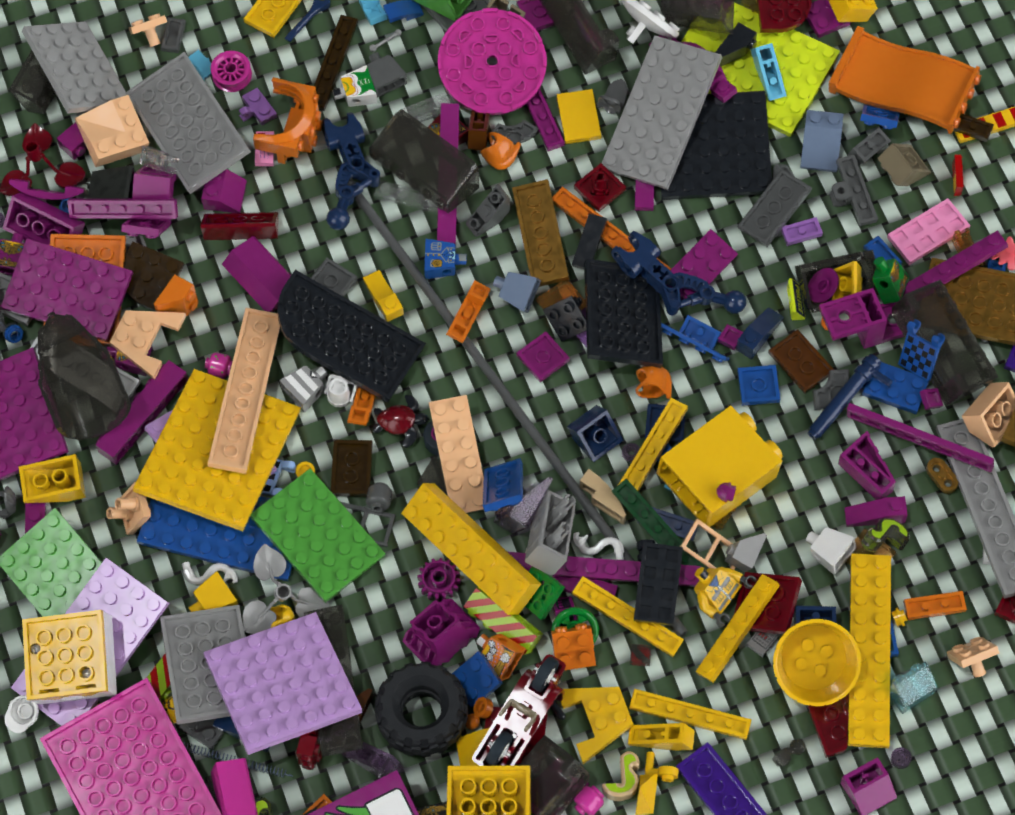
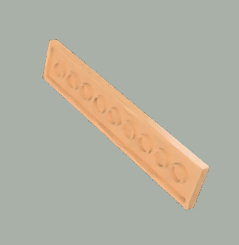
[208,308,280,474]

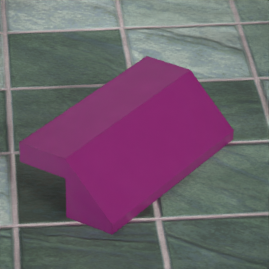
[222,236,291,313]

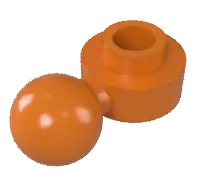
[466,697,493,730]

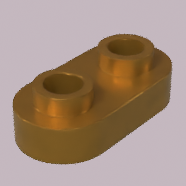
[926,458,958,494]

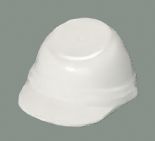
[5,695,39,733]

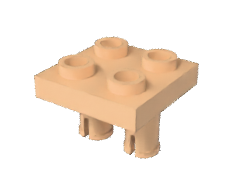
[106,482,151,535]

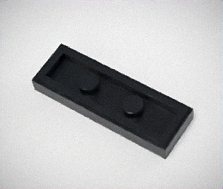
[572,213,607,269]

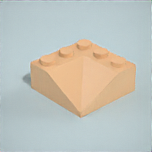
[75,95,149,167]

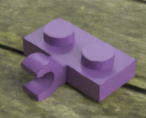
[239,88,277,125]

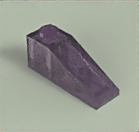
[340,736,404,778]

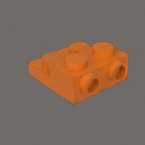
[551,623,596,670]

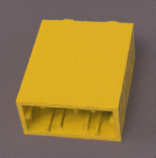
[656,406,782,527]

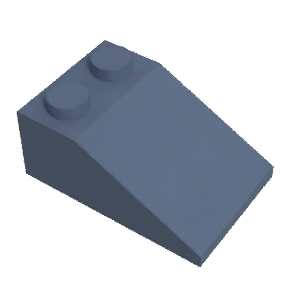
[800,110,844,172]

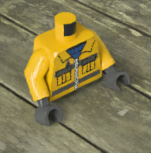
[694,567,756,627]

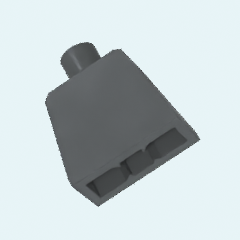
[367,52,407,97]

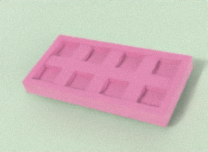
[887,198,970,265]

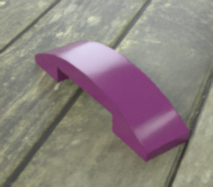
[9,178,86,200]

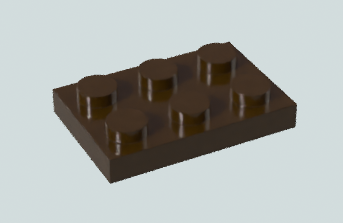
[330,439,373,497]

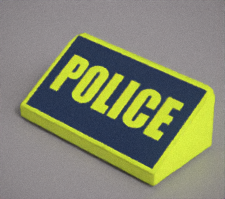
[787,278,806,321]

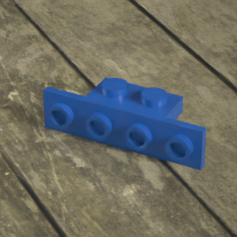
[661,315,730,363]

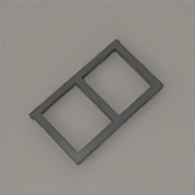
[341,502,396,547]

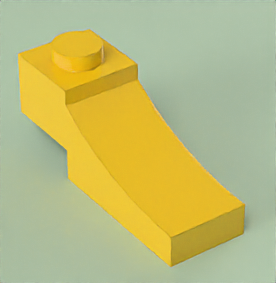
[363,270,404,322]

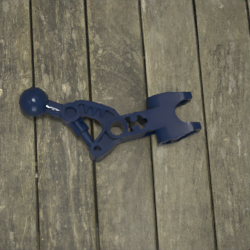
[323,112,380,230]
[611,231,747,316]

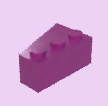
[838,431,896,500]

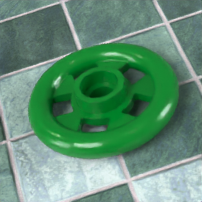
[551,607,599,644]

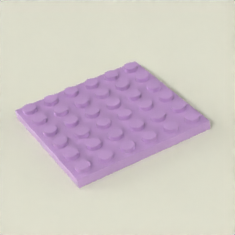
[203,612,362,755]

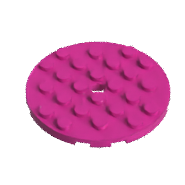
[438,8,547,115]

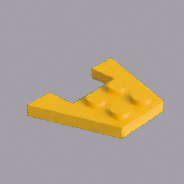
[560,687,634,765]

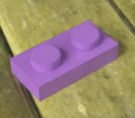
[781,217,823,246]

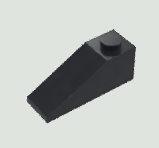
[715,23,757,67]

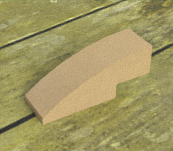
[580,469,626,525]

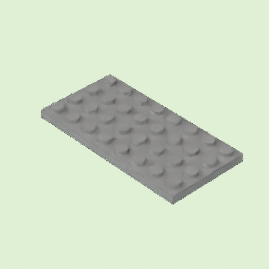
[602,35,722,190]
[126,52,251,194]

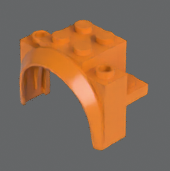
[253,77,323,164]

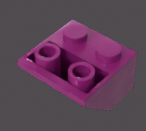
[840,757,897,815]

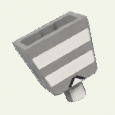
[279,366,328,413]

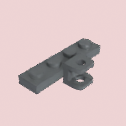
[829,155,878,227]

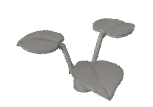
[243,544,331,634]

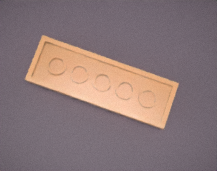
[429,395,484,513]

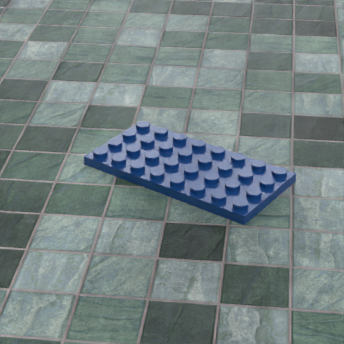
[137,496,293,582]

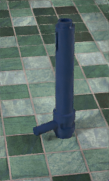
[807,354,893,440]

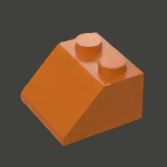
[154,274,198,316]

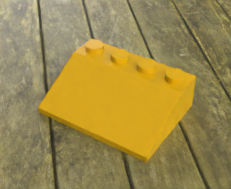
[446,766,531,815]

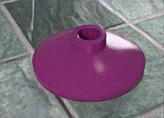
[807,268,839,303]

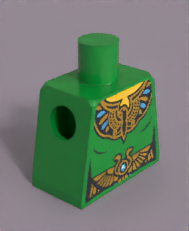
[873,257,909,304]

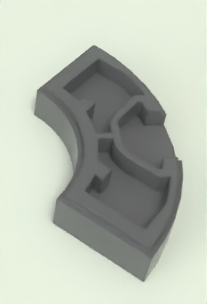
[488,120,539,144]
[812,369,849,410]

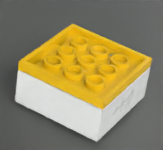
[22,610,117,704]

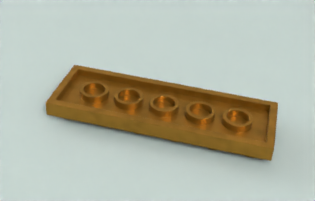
[512,179,570,287]

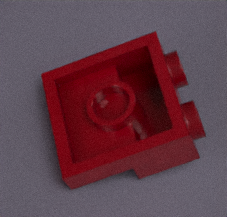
[296,730,322,770]

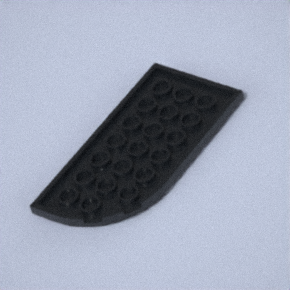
[277,269,426,403]

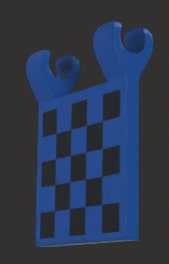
[898,319,945,382]

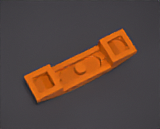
[446,280,491,343]
[347,386,376,426]

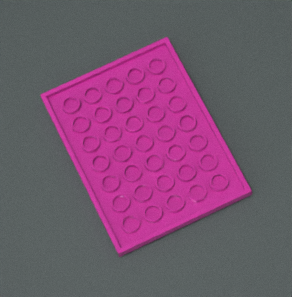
[40,678,222,815]

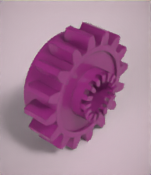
[417,558,461,602]

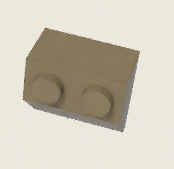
[878,143,931,186]

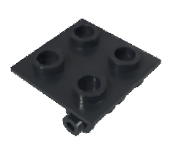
[543,296,586,342]

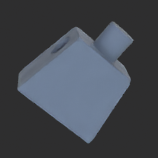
[493,272,541,313]

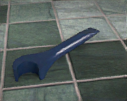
[285,0,331,42]

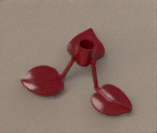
[0,123,86,196]

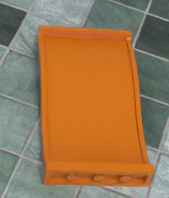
[829,26,982,134]

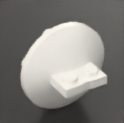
[621,0,680,44]

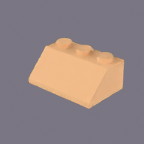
[962,382,1015,447]

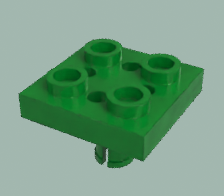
[525,566,565,620]

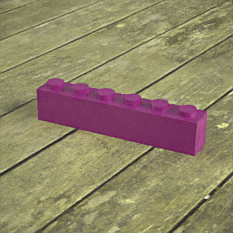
[96,360,188,465]

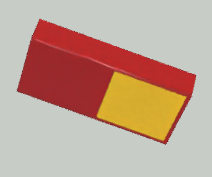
[952,154,964,196]

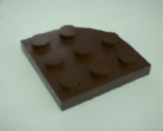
[124,241,185,312]

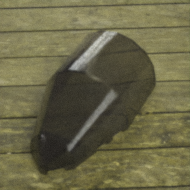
[38,312,131,440]

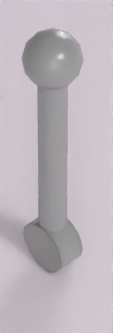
[369,29,402,52]

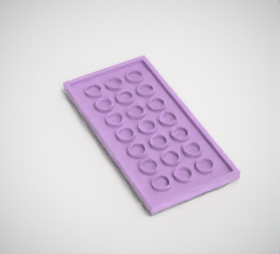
[11,558,170,726]

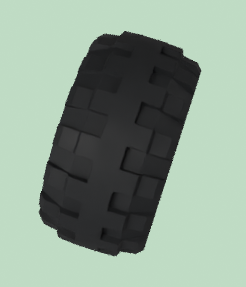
[375,661,468,757]

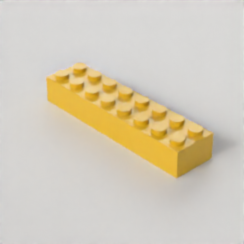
[401,483,541,615]

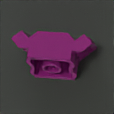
[402,599,480,666]

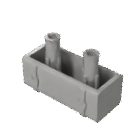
[525,490,576,576]

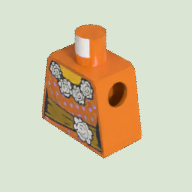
[476,634,526,681]

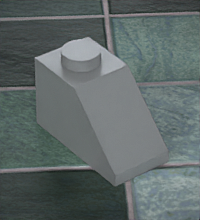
[725,533,767,573]

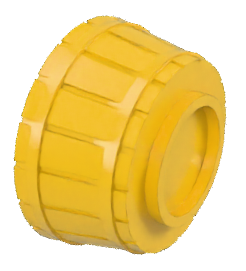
[773,619,861,706]

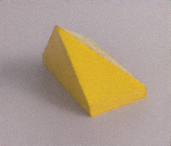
[635,773,658,815]

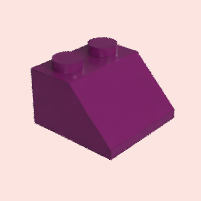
[201,169,247,213]

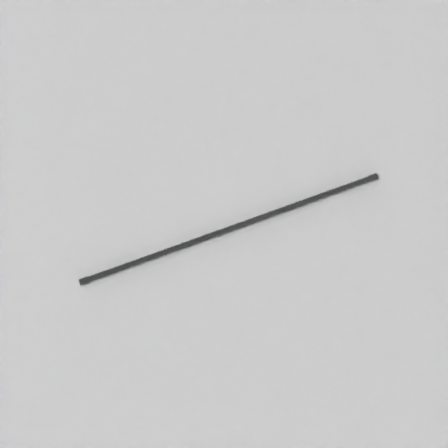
[348,178,688,637]

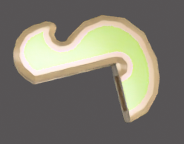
[602,751,640,801]

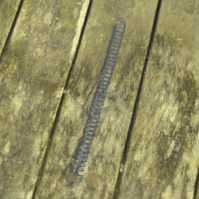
[184,742,293,778]

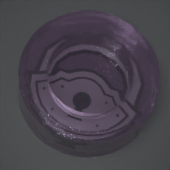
[890,747,912,769]

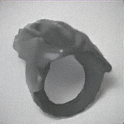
[597,79,627,114]
[0,486,17,519]

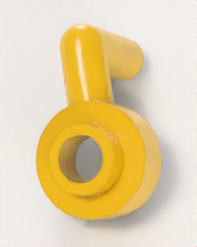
[645,752,679,782]

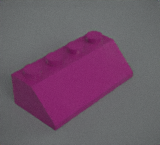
[2,192,85,245]

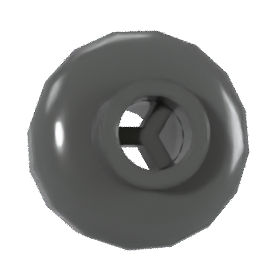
[366,482,393,512]

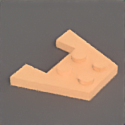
[110,310,186,380]

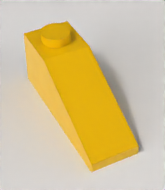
[628,723,695,751]

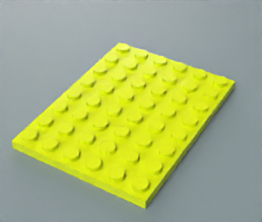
[681,0,840,137]

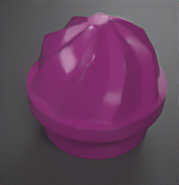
[716,482,736,502]

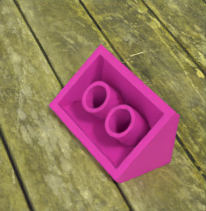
[211,758,258,815]

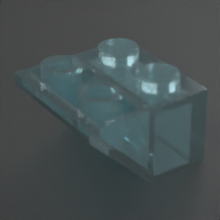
[890,661,937,714]

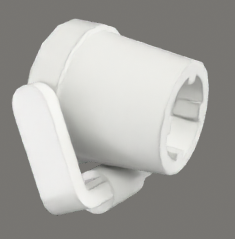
[324,374,358,408]

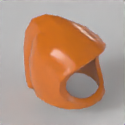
[480,132,521,170]
[635,366,672,399]

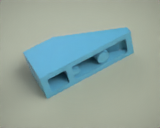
[750,43,787,101]

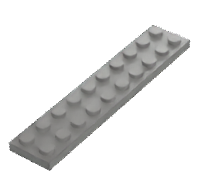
[936,419,1015,599]

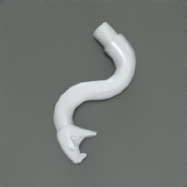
[573,532,624,560]
[182,562,238,585]

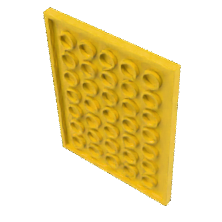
[133,369,301,532]

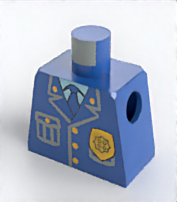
[424,239,467,279]

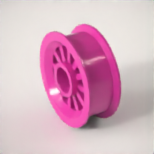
[211,51,252,92]

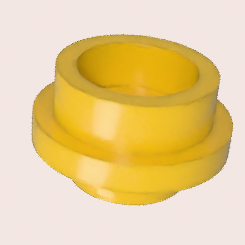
[891,607,908,627]

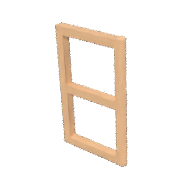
[680,519,736,569]

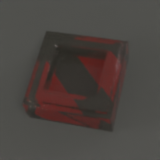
[630,644,651,666]

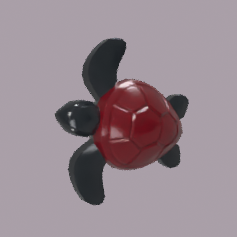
[372,395,429,448]

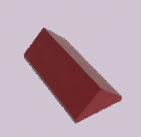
[200,212,278,240]

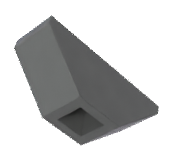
[465,184,510,237]

